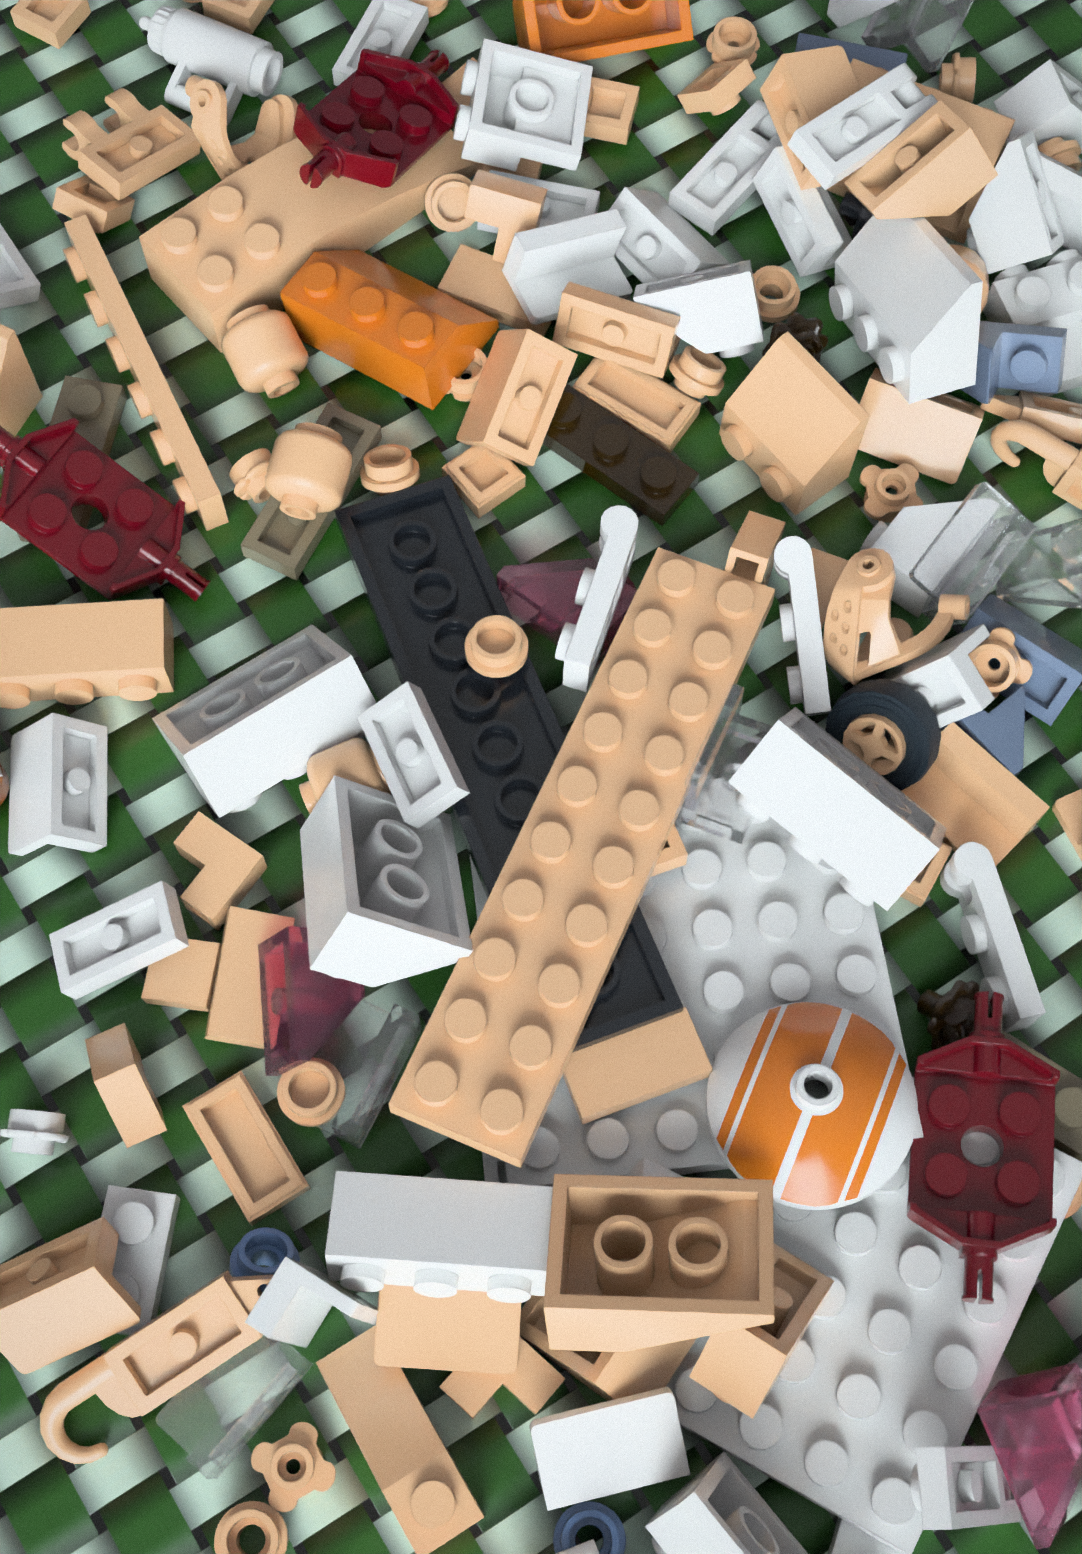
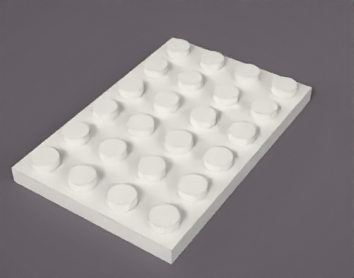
[666,1077,1082,1554]

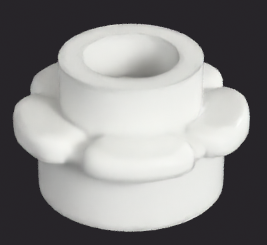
[0,1109,69,1155]

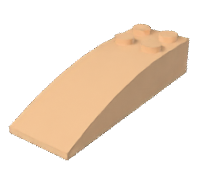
[139,129,483,353]

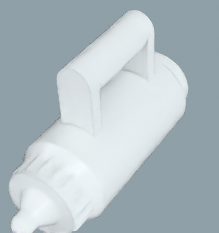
[139,6,283,125]

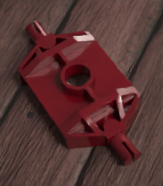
[293,48,459,188]
[0,418,211,602]
[907,991,1060,1304]

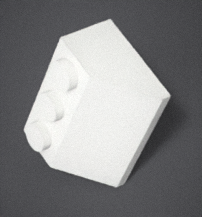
[829,215,983,404]
[152,625,376,818]
[728,707,947,911]
[300,775,473,987]
[325,1171,553,1303]
[645,1452,808,1554]

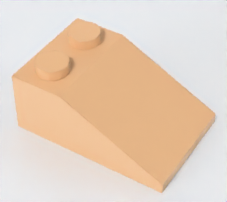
[544,1174,774,1352]

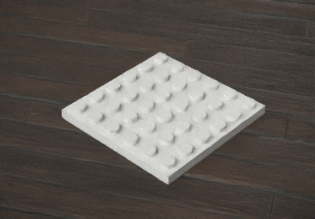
[470,780,924,1187]

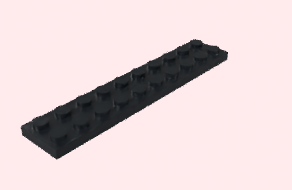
[335,475,684,1053]

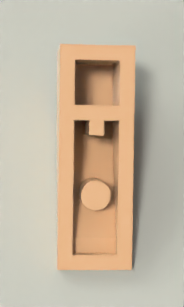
[316,1326,485,1554]

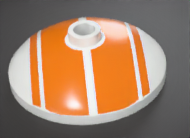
[706,1002,918,1210]

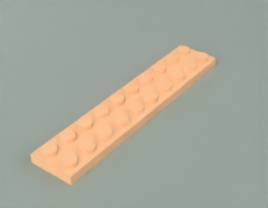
[388,547,775,1168]

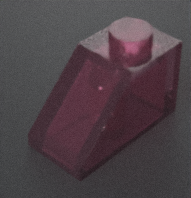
[497,558,637,668]
[258,926,365,1076]
[977,1362,1082,1550]

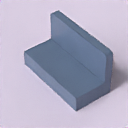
[962,594,1082,726]

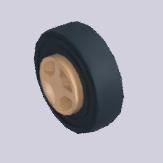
[825,679,941,791]

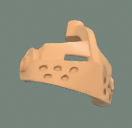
[185,75,298,180]
[823,548,970,685]

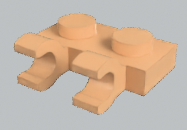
[62,88,201,201]

